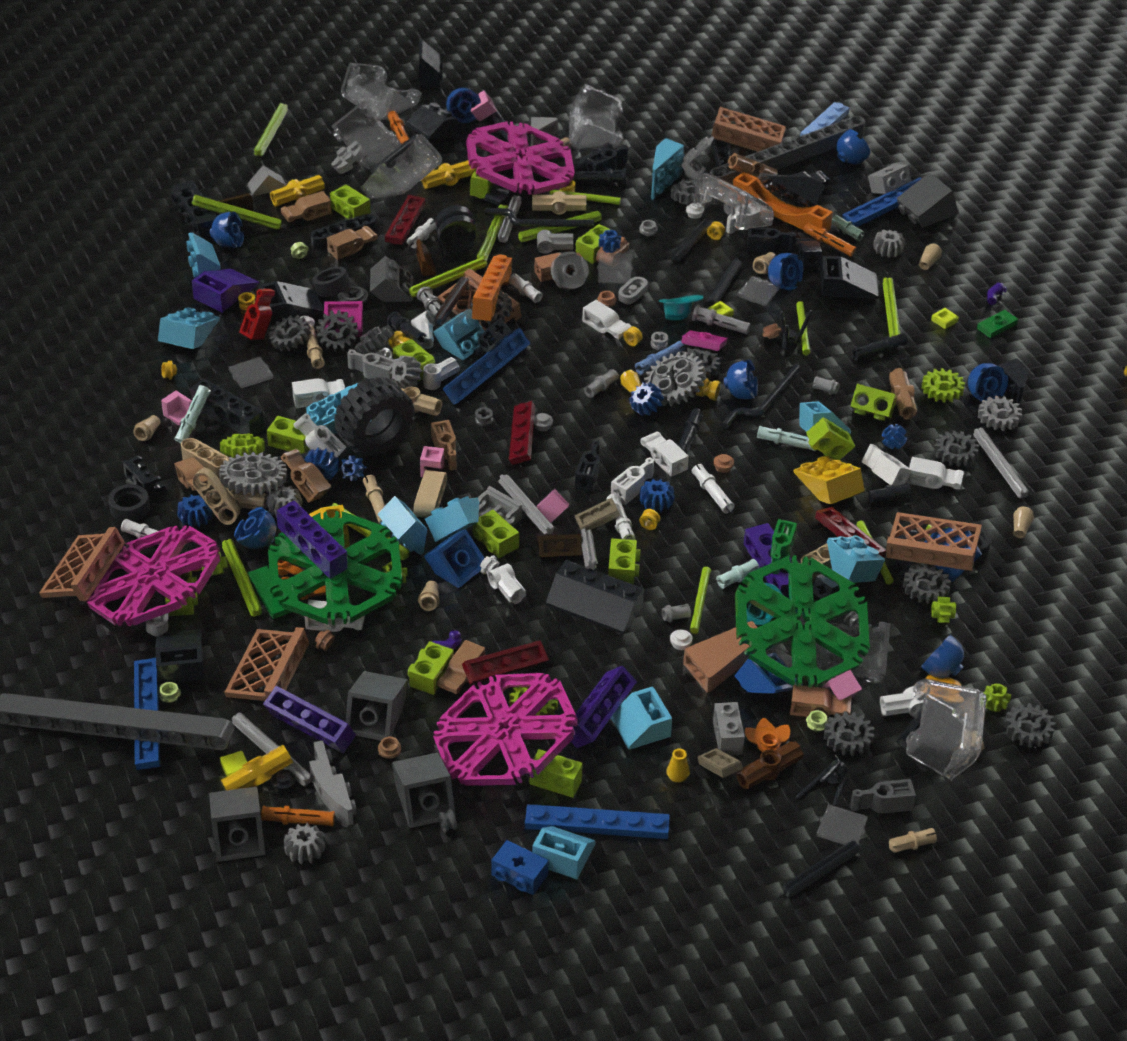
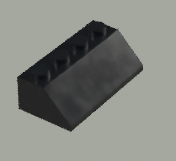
[546,560,644,635]

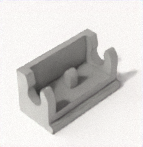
[478,486,522,526]

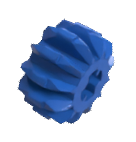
[629,382,664,416]
[304,447,339,480]
[640,479,675,512]
[177,494,213,528]

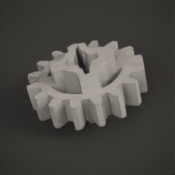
[978,396,1022,431]

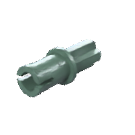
[831,215,865,241]

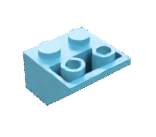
[186,233,221,278]
[433,308,484,360]
[799,401,851,434]
[377,496,427,555]
[425,496,479,542]
[827,536,885,583]
[611,686,672,750]
[532,826,595,879]

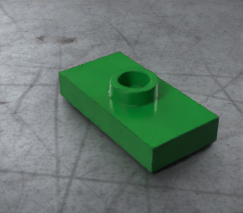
[977,310,1018,338]

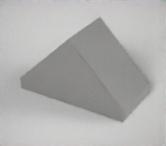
[531,117,558,146]
[248,166,287,196]

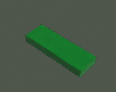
[247,566,292,619]

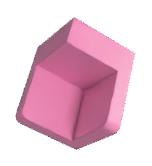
[471,91,496,122]
[161,391,192,425]
[420,446,444,477]
[536,489,569,523]
[822,670,862,701]

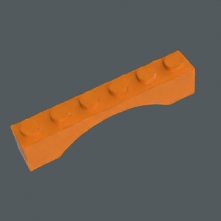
[732,172,833,236]
[472,255,512,321]

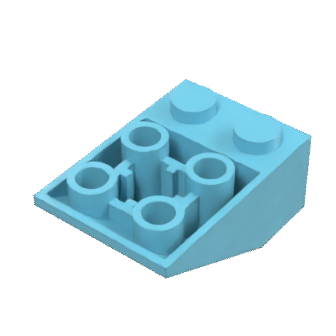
[651,138,684,199]
[158,308,220,349]
[306,383,372,434]

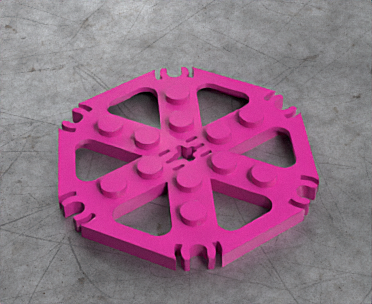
[466,121,575,195]
[87,526,221,626]
[433,673,578,786]

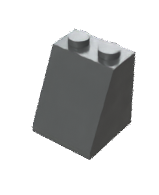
[897,173,959,228]
[346,671,408,741]
[392,753,456,828]
[209,787,265,862]

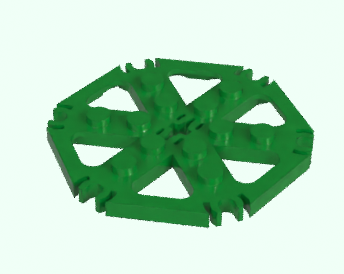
[268,511,402,625]
[735,555,870,688]

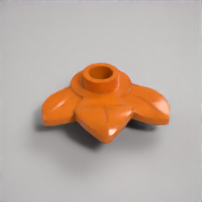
[745,718,790,752]

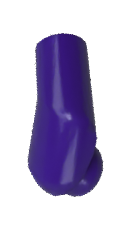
[987,283,1007,305]
[432,631,462,650]

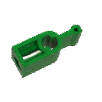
[770,519,797,574]

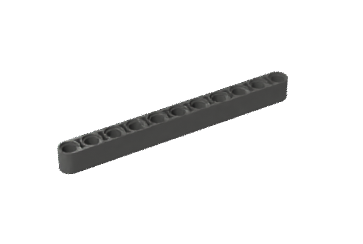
[709,116,865,191]
[0,693,235,750]

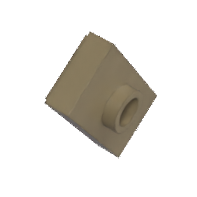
[575,498,621,530]
[698,748,743,778]

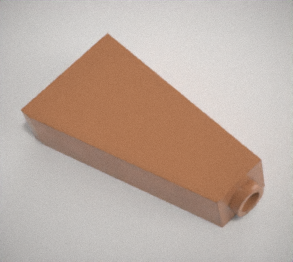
[683,621,757,693]

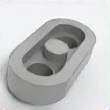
[618,277,648,304]
[145,607,169,636]

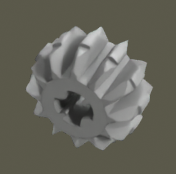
[873,229,905,258]
[389,355,423,389]
[266,485,302,518]
[284,823,325,865]

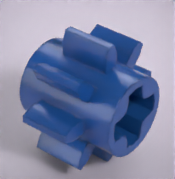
[599,230,621,253]
[882,424,907,449]
[339,455,366,481]

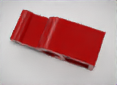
[239,289,275,340]

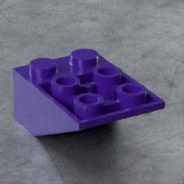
[192,269,259,313]

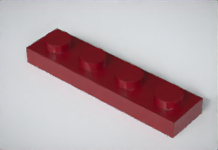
[385,195,426,245]
[509,401,535,465]
[815,507,886,558]
[461,640,549,685]

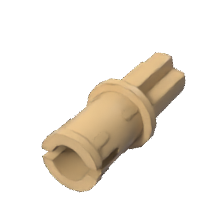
[889,828,937,853]

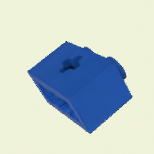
[491,840,549,895]

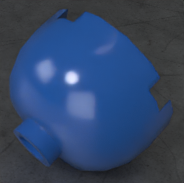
[446,88,481,123]
[837,129,871,165]
[210,212,244,249]
[768,253,803,291]
[724,360,758,400]
[967,363,1008,402]
[234,507,277,550]
[921,634,964,678]

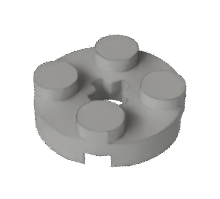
[331,141,365,173]
[551,251,589,290]

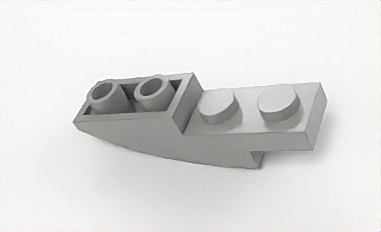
[309,741,357,825]

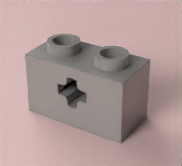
[868,164,911,194]
[713,702,744,756]

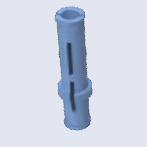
[635,341,685,375]

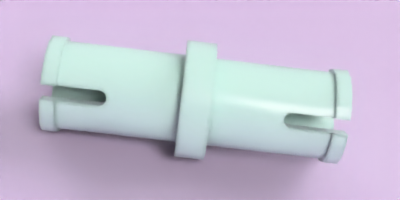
[716,559,759,589]

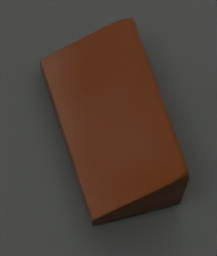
[416,239,436,276]

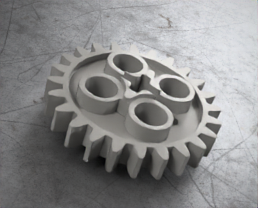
[644,352,707,406]
[219,452,287,496]

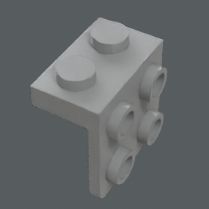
[681,136,714,180]

